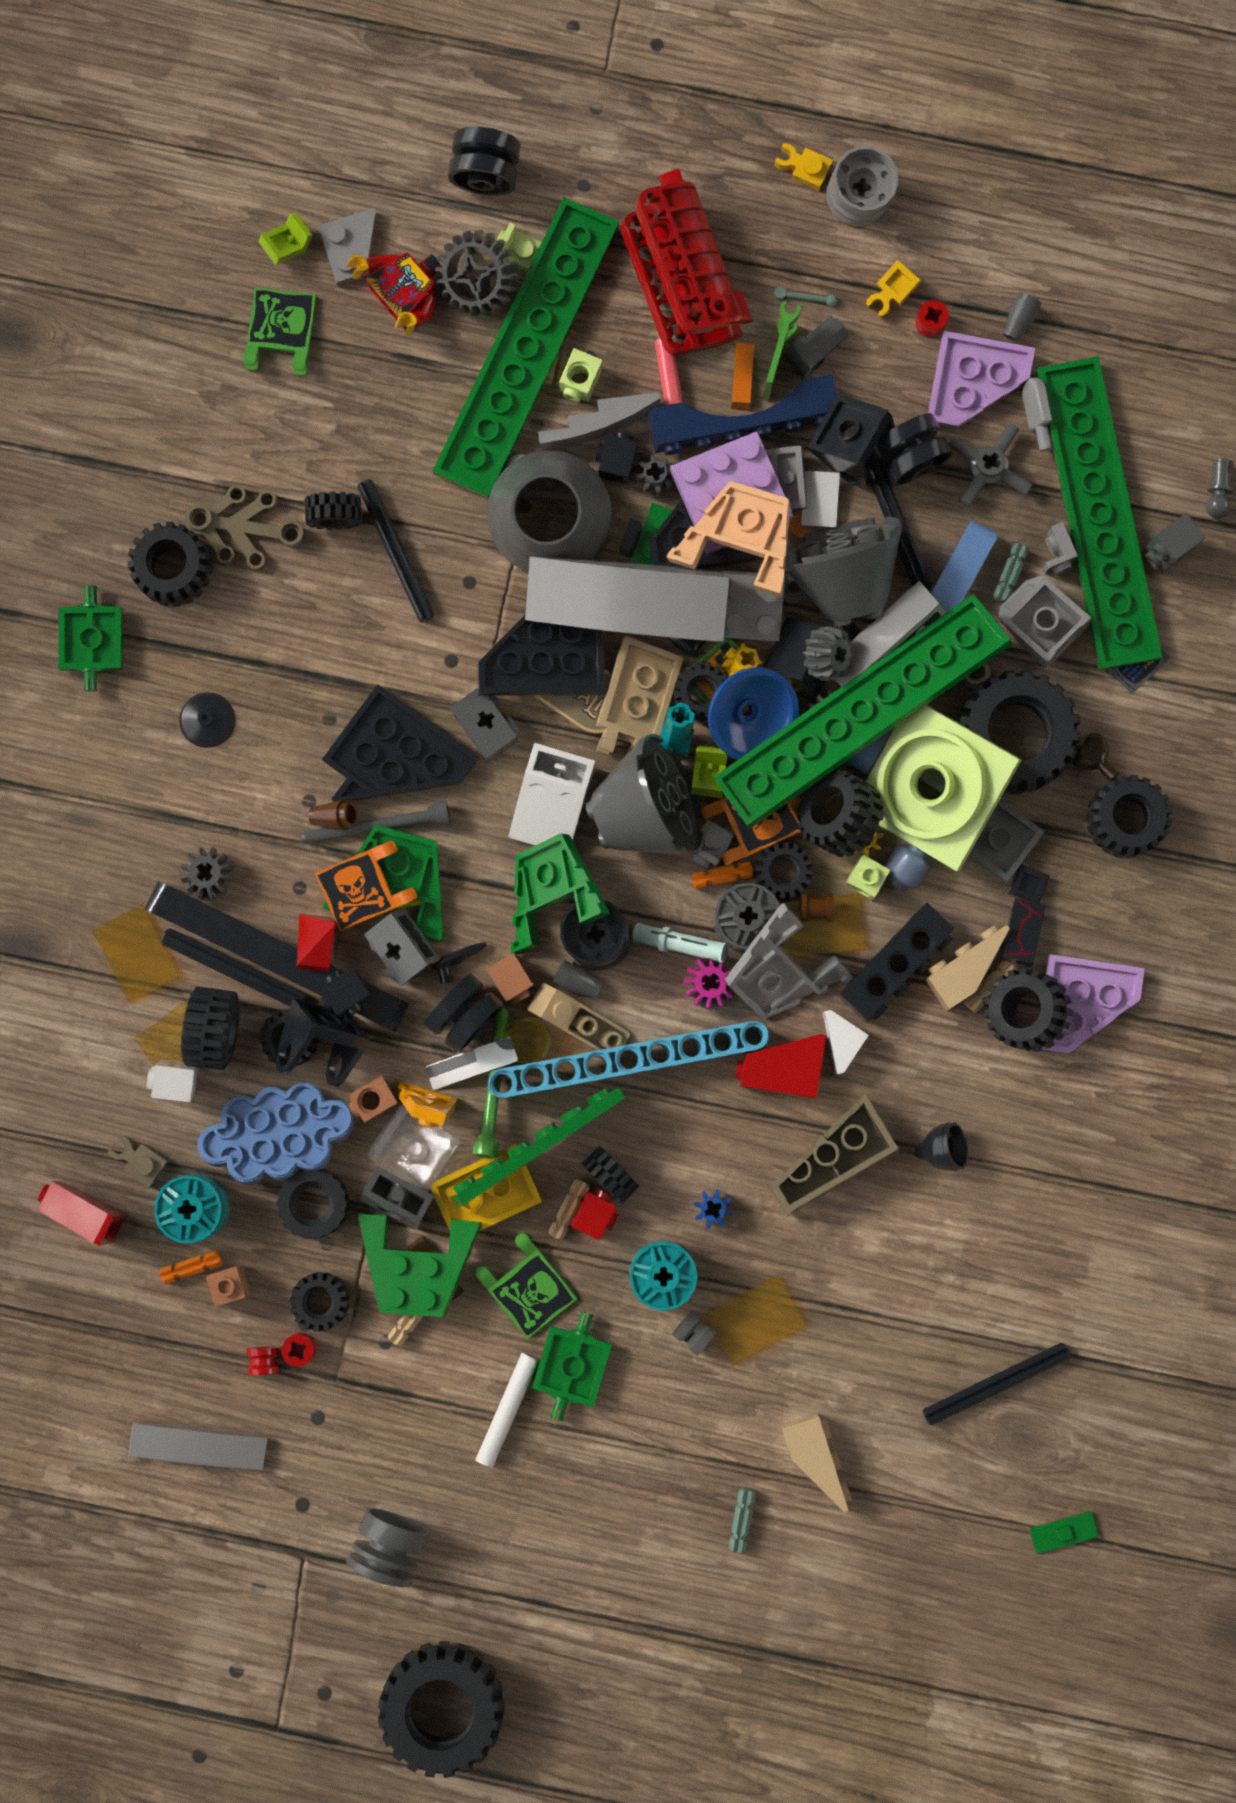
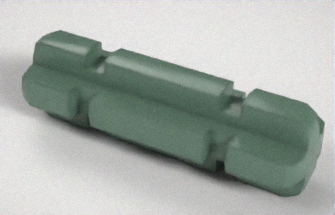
[993,543,1029,603]
[728,1488,756,1554]

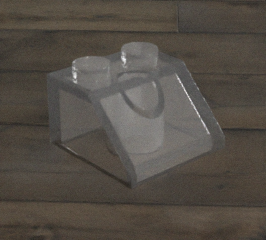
[368,1102,462,1192]

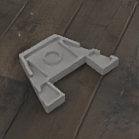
[725,903,854,1020]

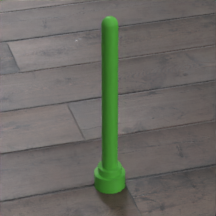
[472,1006,509,1159]

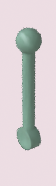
[774,286,838,307]

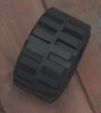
[127,522,212,607]
[797,769,884,857]
[1086,775,1173,858]
[984,968,1073,1052]
[181,986,240,1071]

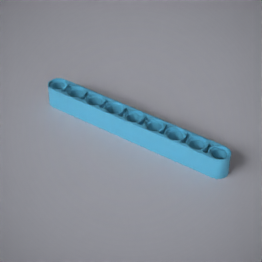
[488,1021,769,1099]

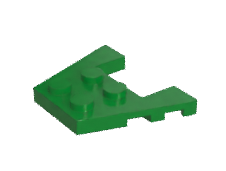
[323,824,444,940]
[511,833,609,955]
[358,1214,482,1317]

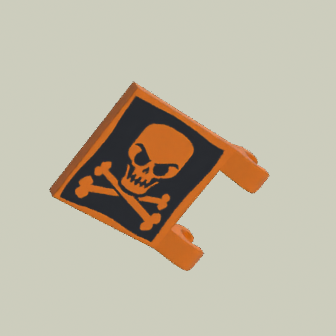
[700,797,801,865]
[315,841,417,931]

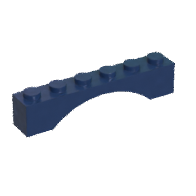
[647,375,837,455]

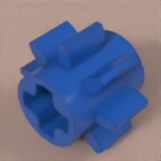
[693,1189,733,1229]

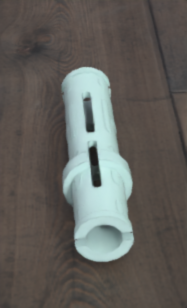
[632,923,729,963]

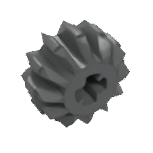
[802,626,854,681]
[180,847,234,900]

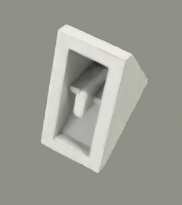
[822,1010,869,1075]

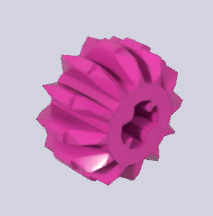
[683,958,734,1010]

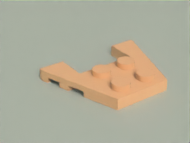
[667,481,790,598]

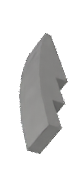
[538,392,660,451]
[128,1422,267,1470]

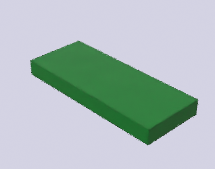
[1029,1511,1099,1554]

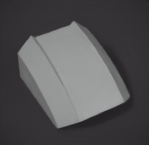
[999,575,1091,669]

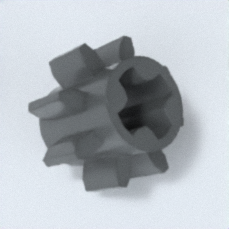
[636,455,673,496]

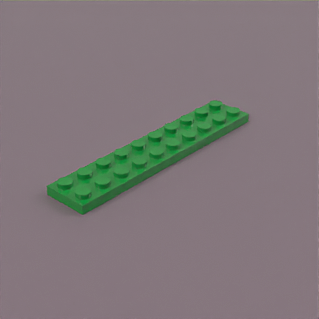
[432,197,620,500]
[1036,356,1163,671]
[713,594,1012,829]

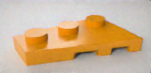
[394,1080,458,1128]

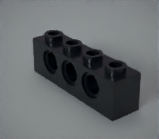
[837,903,955,1022]

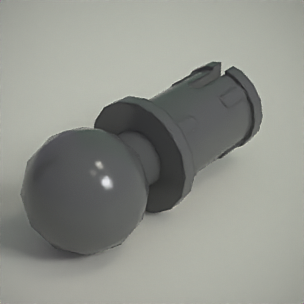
[1206,458,1234,519]

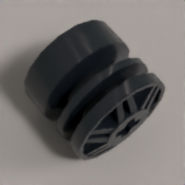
[560,900,631,971]

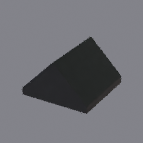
[763,618,825,703]

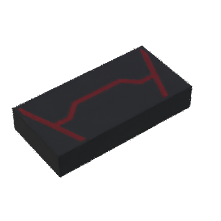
[1000,898,1046,968]

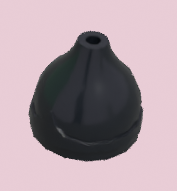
[915,1122,968,1171]

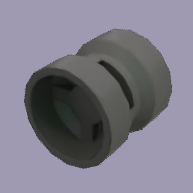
[672,1310,717,1356]

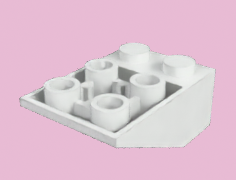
[508,743,596,846]

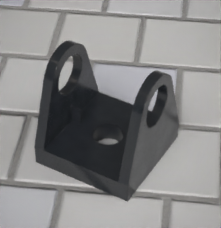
[807,394,895,488]
[276,998,370,1087]

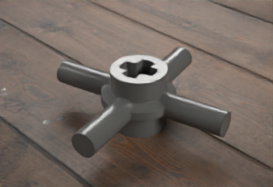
[948,423,1032,507]

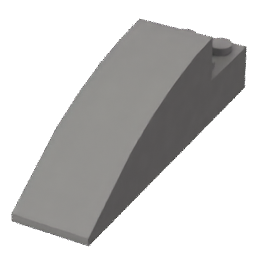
[525,556,785,642]

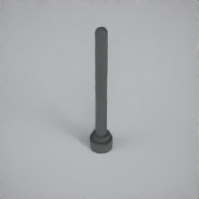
[300,800,451,844]

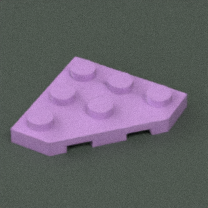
[928,331,1035,429]
[1040,954,1145,1054]

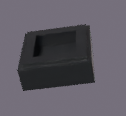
[620,518,642,558]
[1008,864,1050,904]

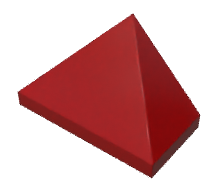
[297,913,335,971]

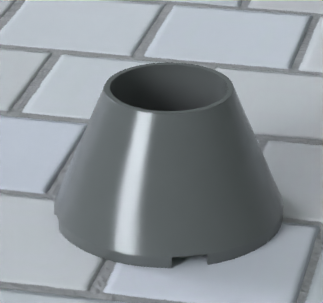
[487,451,612,573]

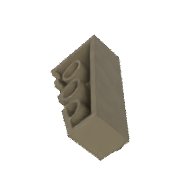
[771,1094,898,1217]

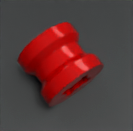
[915,300,949,338]
[281,1332,317,1367]
[246,1346,280,1376]

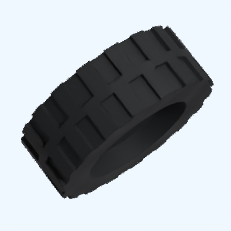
[276,1169,350,1239]

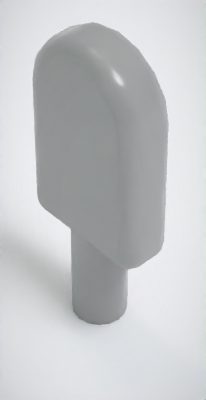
[1022,377,1052,452]

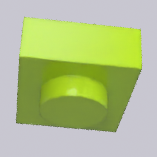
[258,212,312,265]
[691,746,727,798]

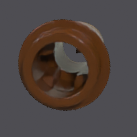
[308,799,358,831]

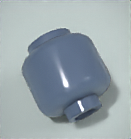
[885,843,932,890]

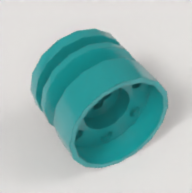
[154,1174,230,1244]
[629,1239,698,1311]

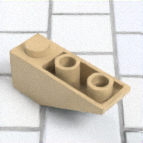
[925,924,1010,1010]
[527,983,631,1051]
[780,1413,852,1513]

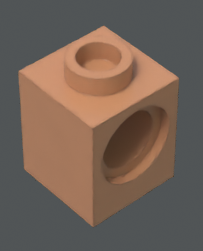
[486,953,534,1005]
[348,1075,400,1123]
[206,1264,251,1307]

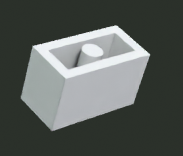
[146,1059,198,1102]

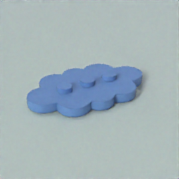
[197,1082,355,1185]

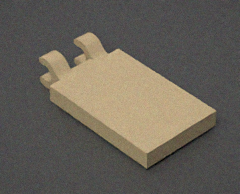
[596,636,684,755]

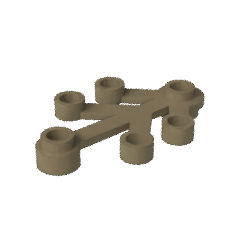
[185,485,305,571]

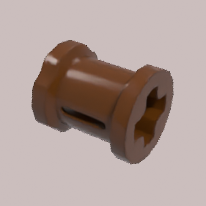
[800,893,834,922]

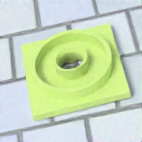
[866,705,1022,871]

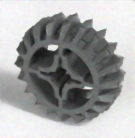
[435,230,519,316]

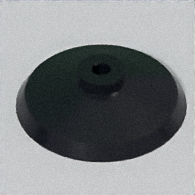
[179,692,235,748]

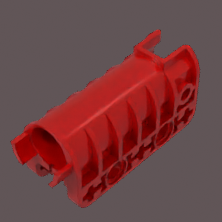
[620,169,753,356]

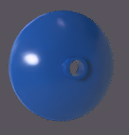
[708,667,799,760]

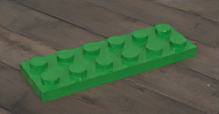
[450,1087,625,1208]

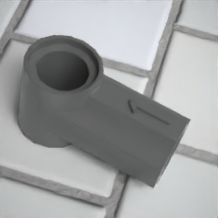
[784,315,849,377]

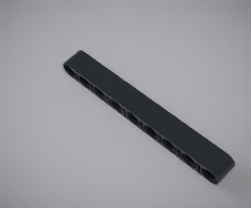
[144,881,409,1032]

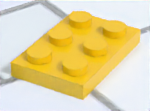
[429,1144,543,1231]

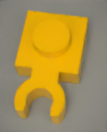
[774,143,833,191]
[866,260,921,319]

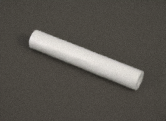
[475,1352,539,1468]

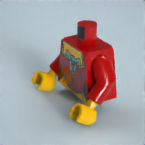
[346,252,441,337]

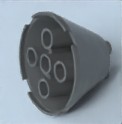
[786,517,902,627]
[586,734,704,856]

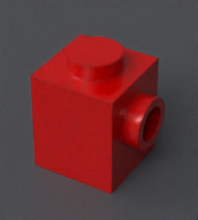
[571,1189,620,1241]

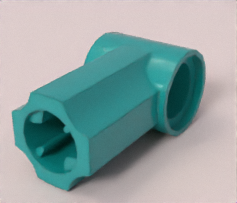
[660,703,695,756]

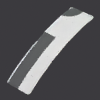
[426,1037,518,1090]

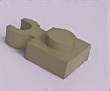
[108,1136,169,1188]

